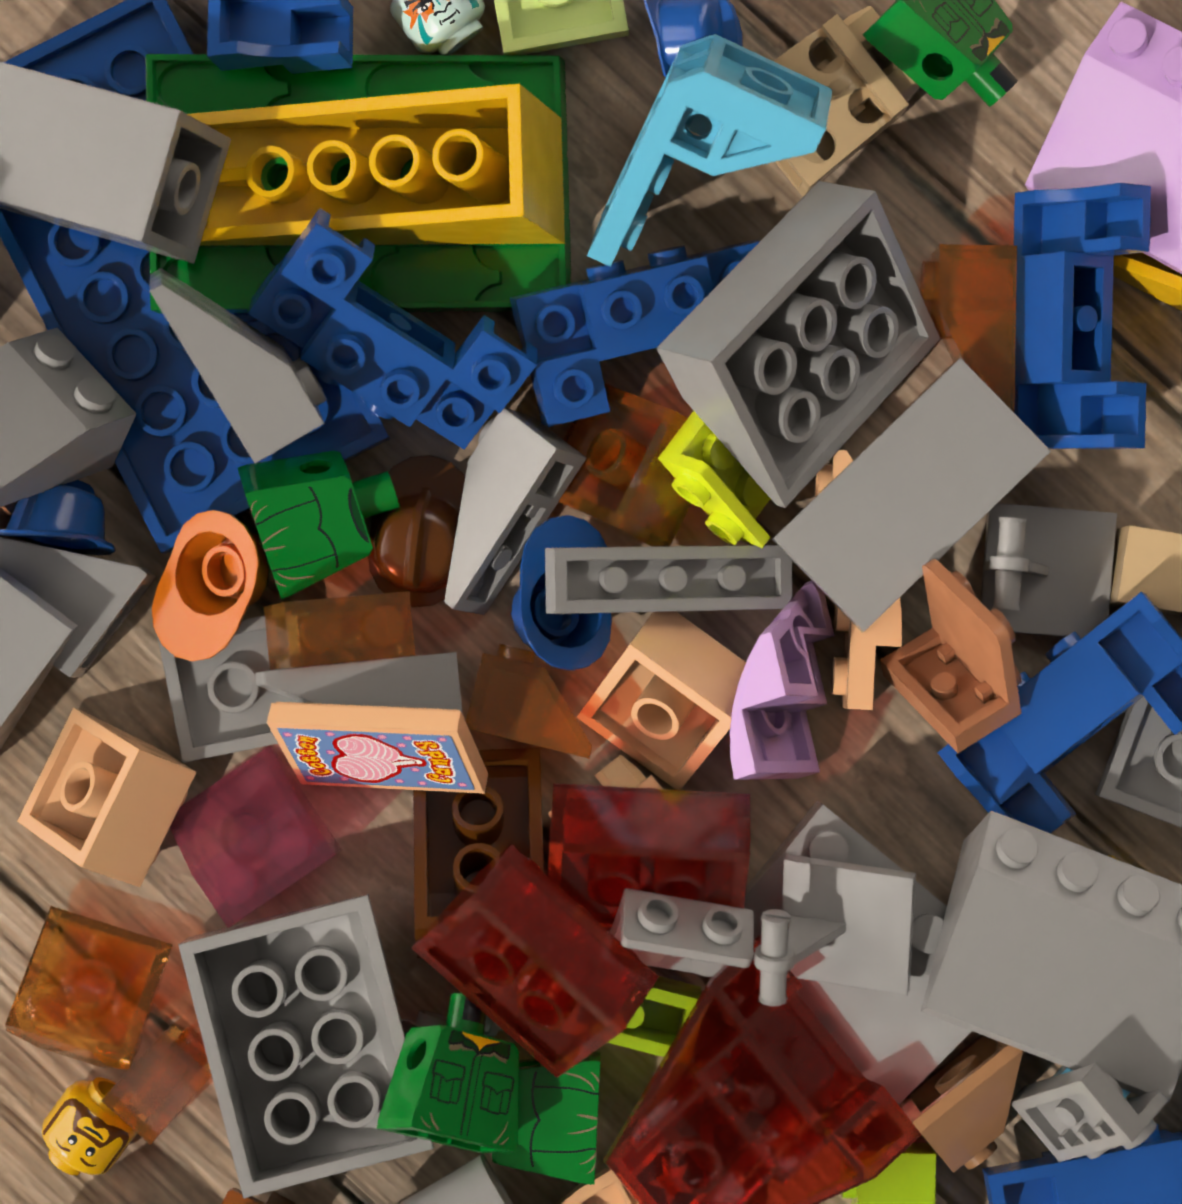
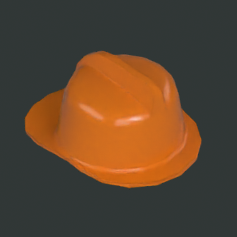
[152,510,269,662]

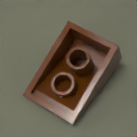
[413,748,546,958]

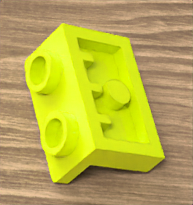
[658,410,770,548]

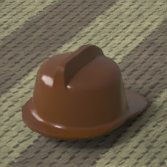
[368,455,465,607]

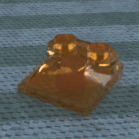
[5,906,173,1070]

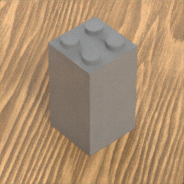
[0,62,231,264]

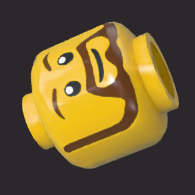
[42,1077,138,1176]

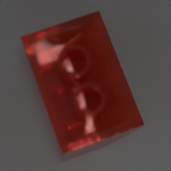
[546,783,750,932]
[411,844,659,1078]

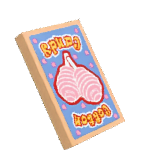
[267,702,488,794]

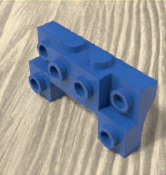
[207,0,354,74]
[1010,183,1151,450]
[248,208,537,450]
[510,240,760,427]
[937,591,1182,834]
[982,1123,1182,1204]

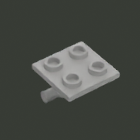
[980,503,1117,638]
[754,854,916,1006]

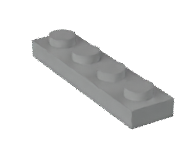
[545,545,792,614]

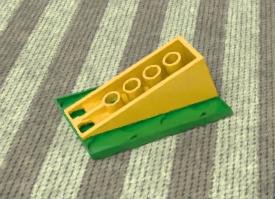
[145,54,572,313]

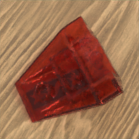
[603,935,922,1204]

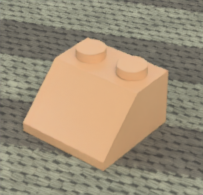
[576,611,746,792]
[17,707,197,887]

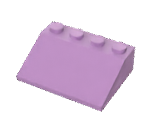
[1025,1,1182,274]

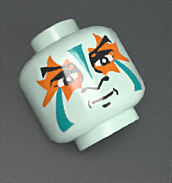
[390,0,485,55]

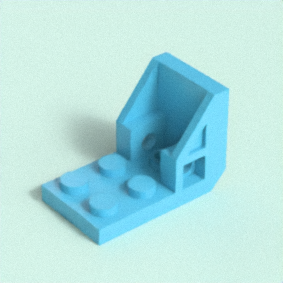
[587,34,832,267]

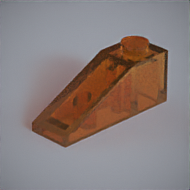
[920,244,1017,413]

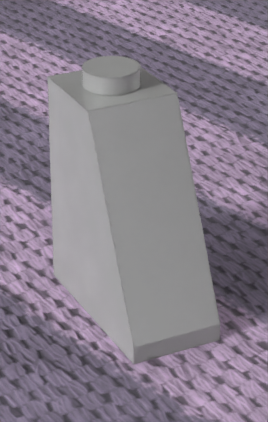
[0,537,157,678]

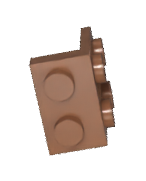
[880,559,1021,753]

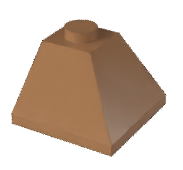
[899,1035,1023,1173]

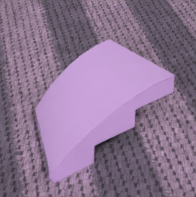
[730,581,834,780]

